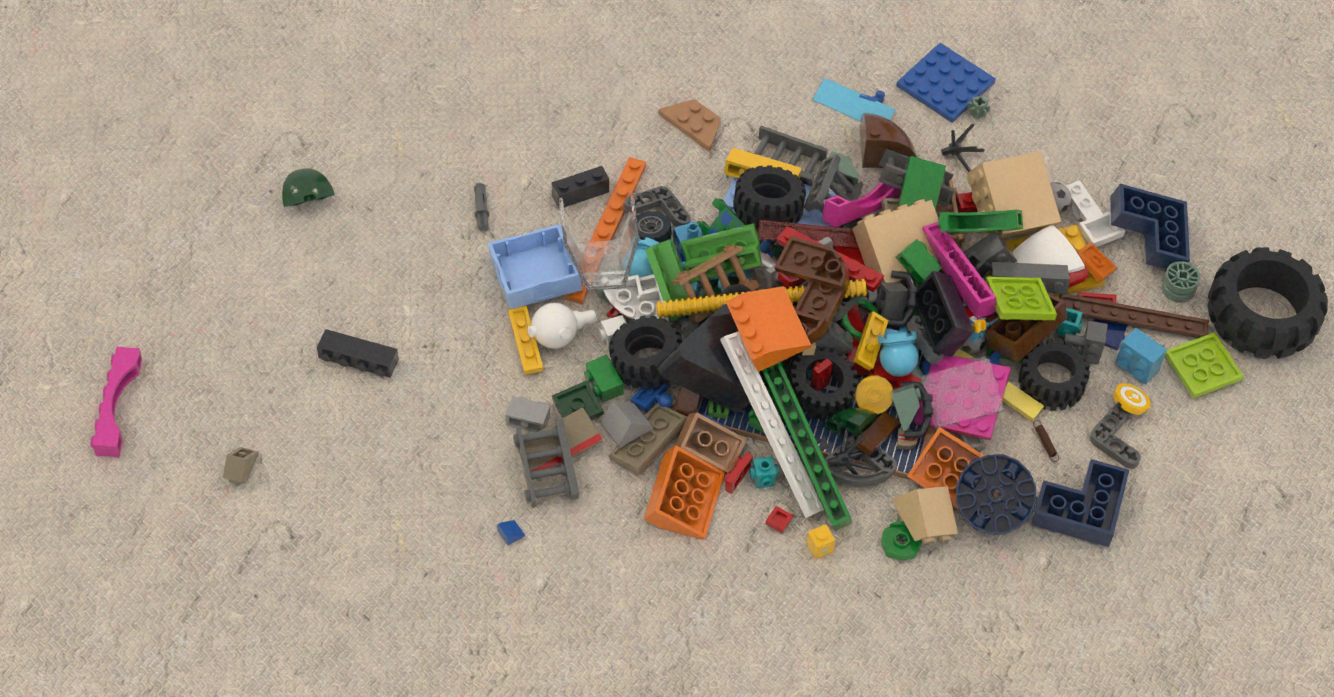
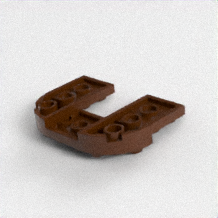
[774,236,849,344]

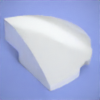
[1012,225,1085,273]
[601,274,669,322]

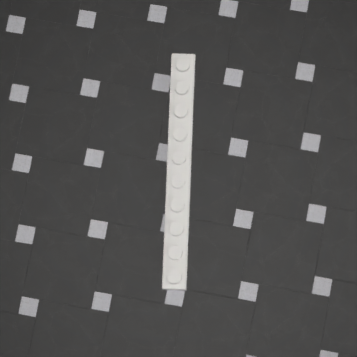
[720,331,824,518]

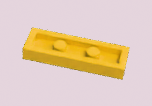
[854,311,889,370]

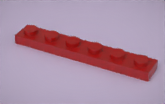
[777,226,884,292]

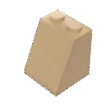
[892,486,958,543]

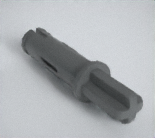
[474,183,489,231]

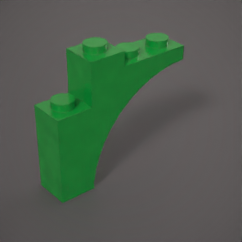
[938,209,1023,235]

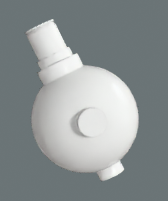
[528,303,597,349]

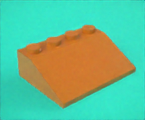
[726,286,812,372]
[907,427,994,511]
[644,445,725,540]

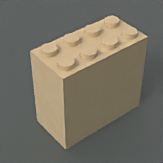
[967,151,1061,240]
[853,199,943,291]

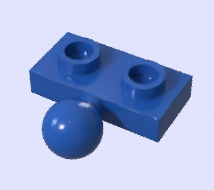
[630,383,673,412]

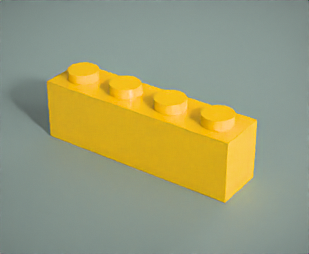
[724,148,802,178]

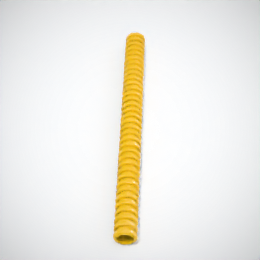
[656,279,867,318]

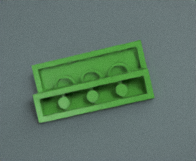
[681,223,762,283]
[645,238,688,322]

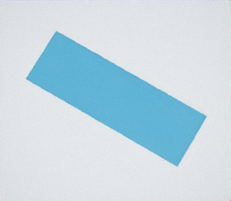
[813,78,896,121]

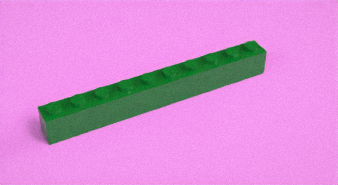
[762,362,852,531]

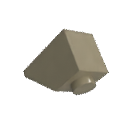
[223,447,259,484]

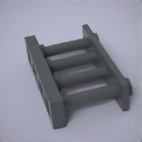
[747,126,828,186]
[879,148,955,207]
[804,154,864,237]
[513,419,579,508]

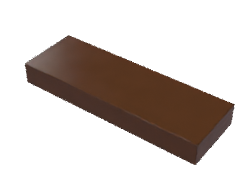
[855,412,900,456]

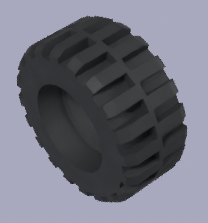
[733,165,806,232]
[609,316,682,389]

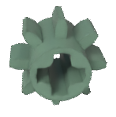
[967,96,990,118]

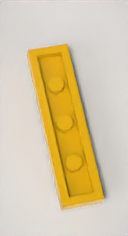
[508,306,543,375]

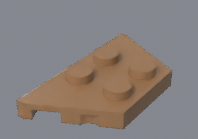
[658,99,721,151]

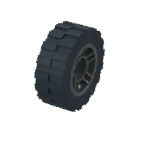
[630,211,672,243]

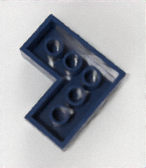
[1110,183,1190,270]
[1031,459,1129,547]

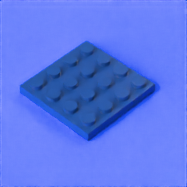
[896,43,996,123]

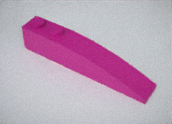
[922,222,996,319]

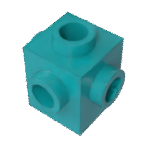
[1056,308,1083,338]
[749,457,779,489]

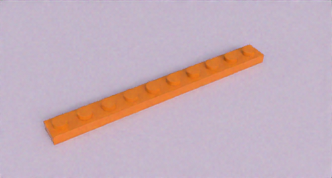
[565,157,646,305]

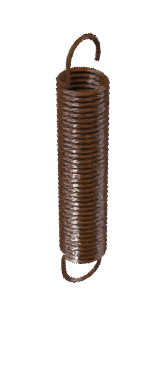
[1033,420,1059,462]

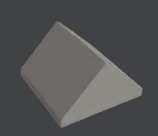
[600,400,653,448]

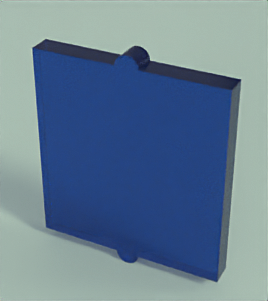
[1093,319,1128,350]

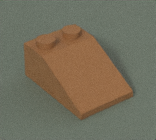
[674,412,747,473]

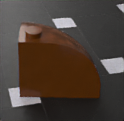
[860,113,917,168]

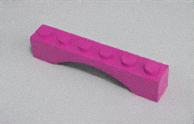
[822,182,901,227]
[90,347,143,457]

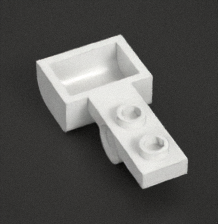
[1066,181,1125,247]

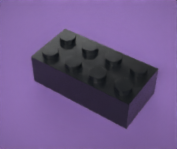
[916,271,974,357]

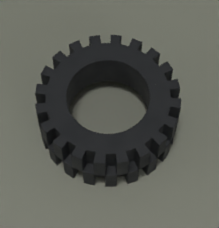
[1018,339,1090,411]
[787,346,858,420]

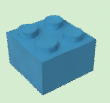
[1115,328,1167,384]

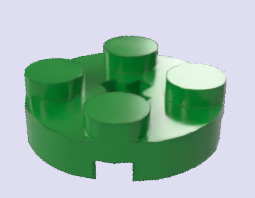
[881,521,922,560]

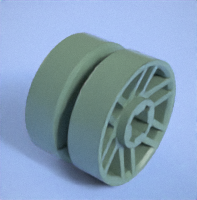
[1162,261,1200,303]

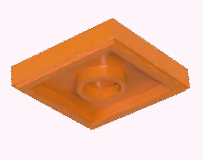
[1077,243,1117,283]

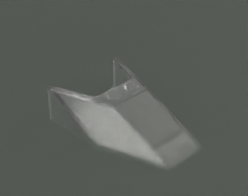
[559,193,639,291]

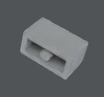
[505,396,550,432]

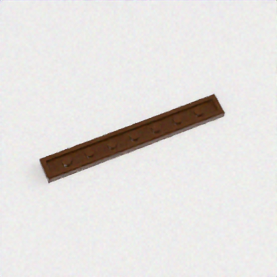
[1058,294,1209,338]

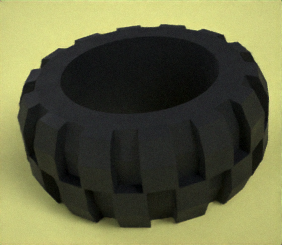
[1207,247,1328,359]

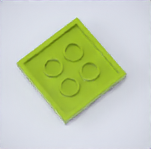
[985,277,1057,321]
[1165,332,1244,399]

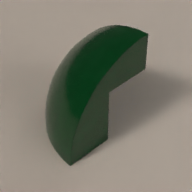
[282,168,335,207]
[823,408,878,437]

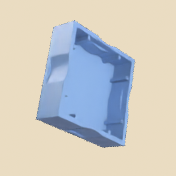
[488,224,582,310]

